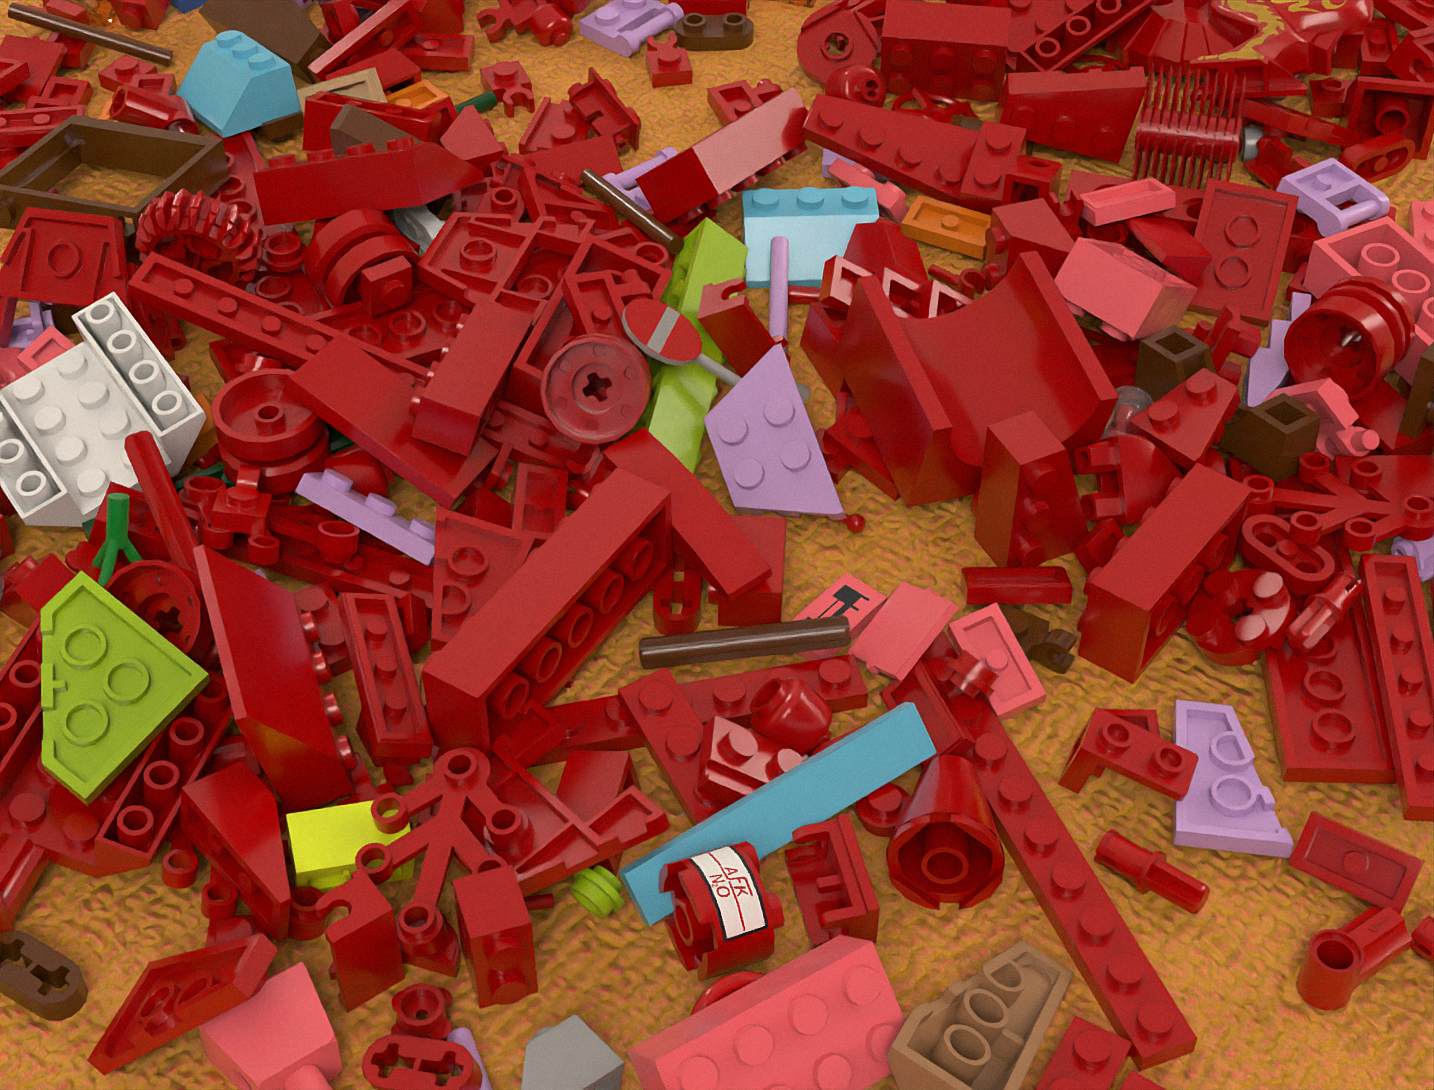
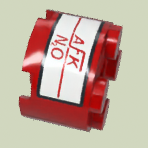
[658,841,785,981]

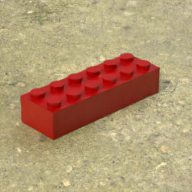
[422,467,672,761]

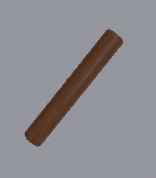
[638,615,851,669]

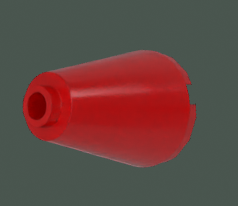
[886,755,1005,910]

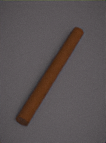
[8,2,173,67]
[580,169,684,254]

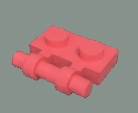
[1262,378,1380,461]

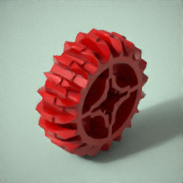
[135,188,264,290]

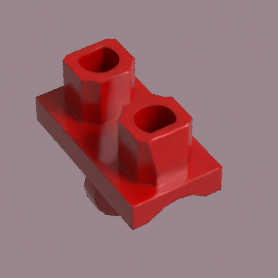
[1181,302,1261,386]

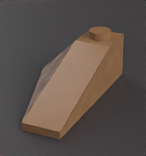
[886,940,1074,1090]

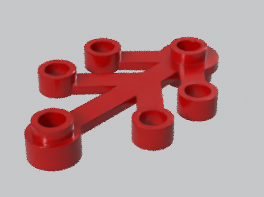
[1242,452,1434,552]
[178,476,360,565]
[355,747,524,957]
[161,801,328,941]

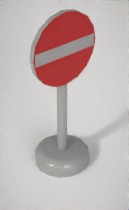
[622,298,811,405]

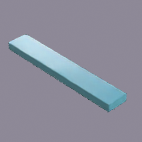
[618,702,937,926]

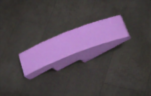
[1242,292,1312,407]

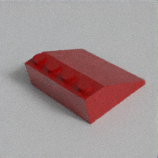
[252,136,484,226]
[192,545,358,814]

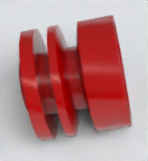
[1284,275,1415,402]
[540,331,653,445]
[103,560,222,673]

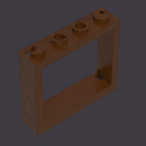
[0,115,230,253]

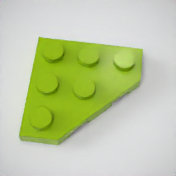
[40,570,210,806]

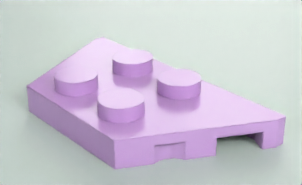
[703,343,847,520]

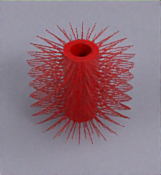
[1132,63,1246,190]

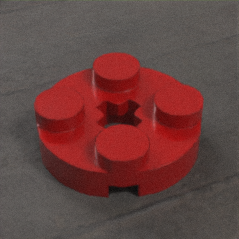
[797,6,878,90]
[1186,569,1297,666]

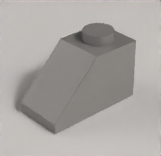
[520,1014,625,1090]

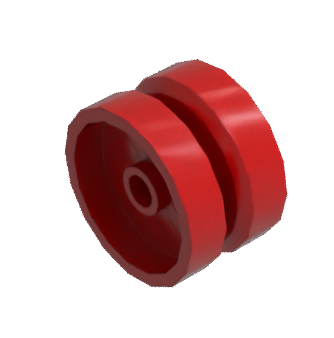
[303,208,423,309]
[211,368,332,495]

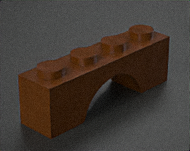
[1133,325,1322,483]

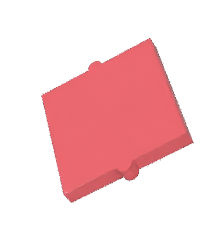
[846,581,959,682]

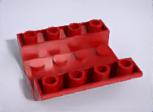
[945,0,1158,74]
[0,613,234,878]

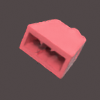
[197,961,343,1090]

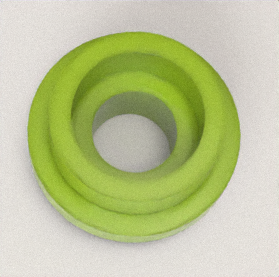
[569,865,625,919]

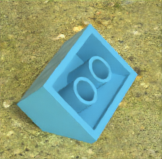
[176,30,301,138]
[741,186,879,288]

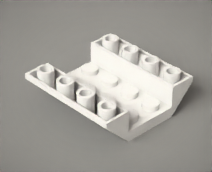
[0,292,207,527]

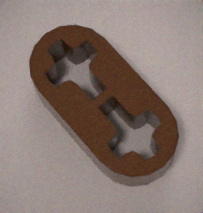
[0,931,88,1021]

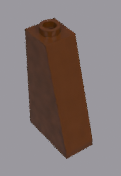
[199,0,332,85]

